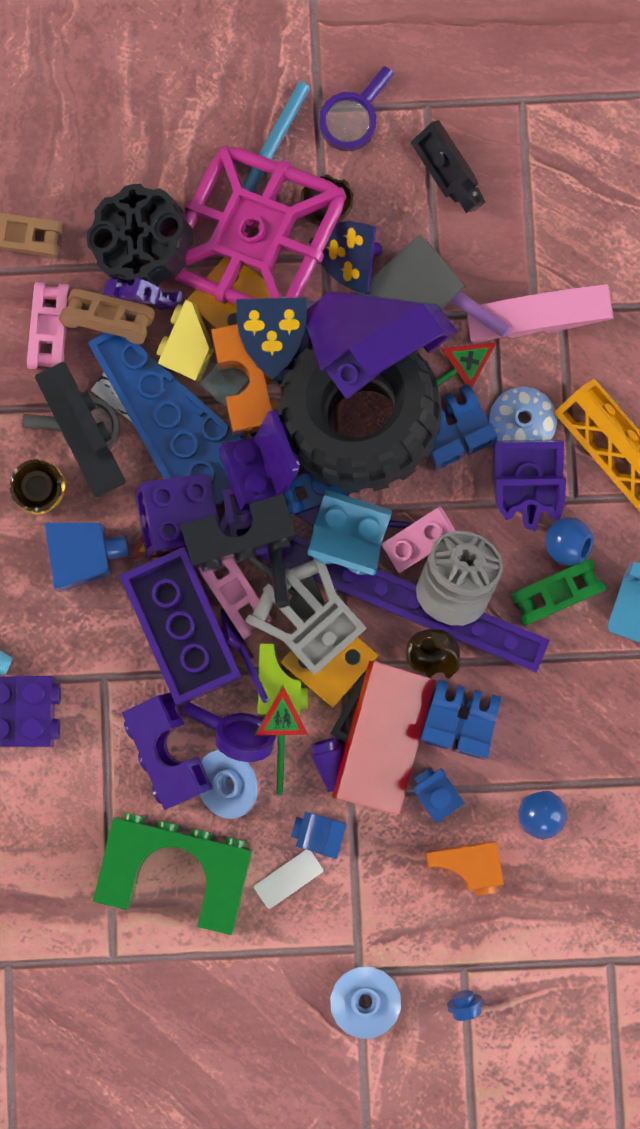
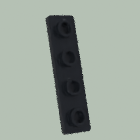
[35,362,126,498]

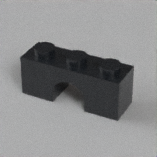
[180,494,296,572]

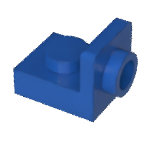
[412,767,465,823]

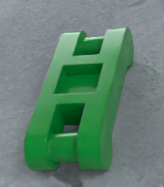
[510,558,607,626]

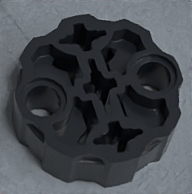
[87,184,193,290]

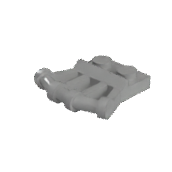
[245,557,367,676]

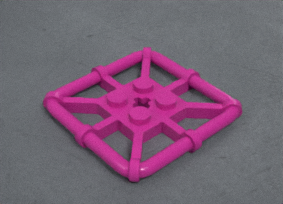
[173,145,346,305]

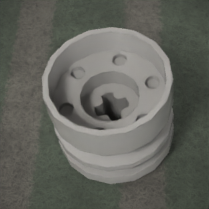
[416,531,503,625]

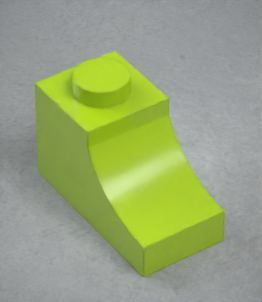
[258,644,308,717]

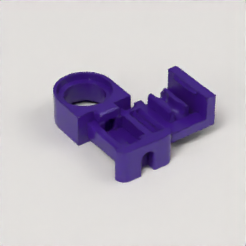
[102,277,183,310]

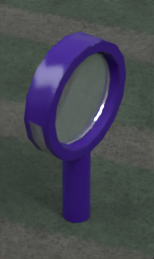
[319,66,394,151]

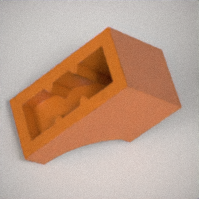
[425,841,504,896]

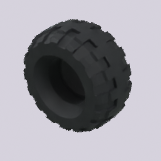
[278,348,442,493]

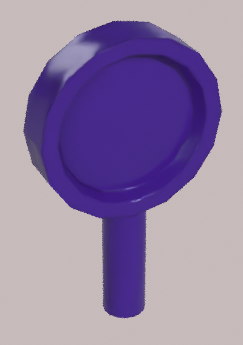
[183,702,276,762]

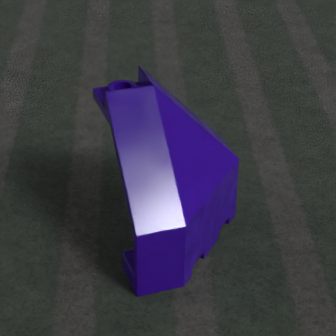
[306,291,458,399]

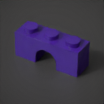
[122,693,213,810]

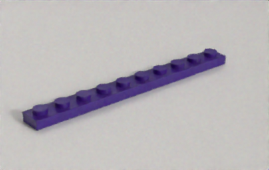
[219,512,550,673]

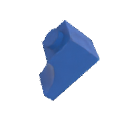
[291,811,346,859]

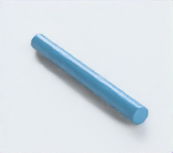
[242,81,311,192]

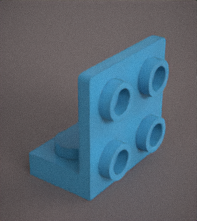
[307,490,392,575]

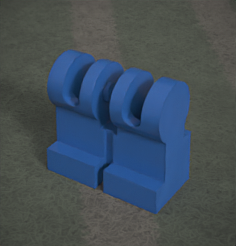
[429,384,498,471]
[419,679,501,760]

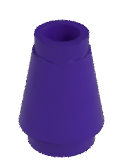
[310,737,344,792]

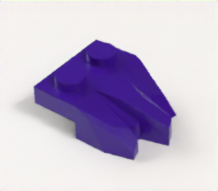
[492,440,566,532]

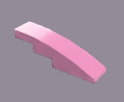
[467,284,614,343]

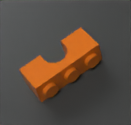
[211,324,278,437]

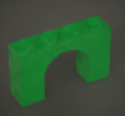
[93,812,253,935]

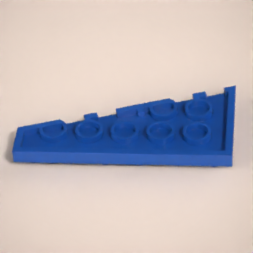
[88,333,243,507]

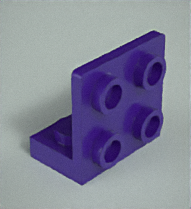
[219,410,299,511]
[134,473,220,558]

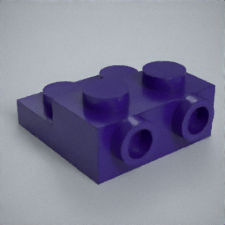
[0,676,61,747]

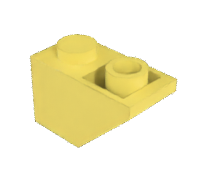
[157,300,214,381]

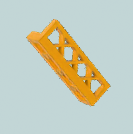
[553,379,640,512]

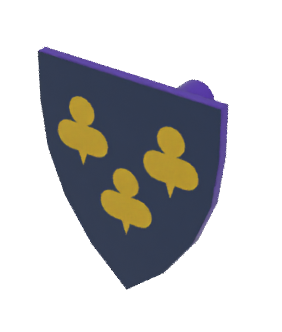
[309,221,382,295]
[236,297,307,380]

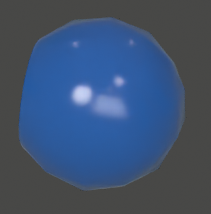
[545,517,594,566]
[518,791,567,840]

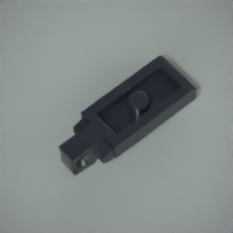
[411,120,486,213]

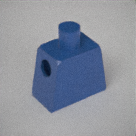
[44,523,129,592]

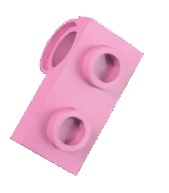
[381,507,456,573]

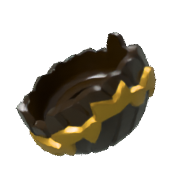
[9,459,66,515]

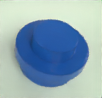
[447,990,483,1021]

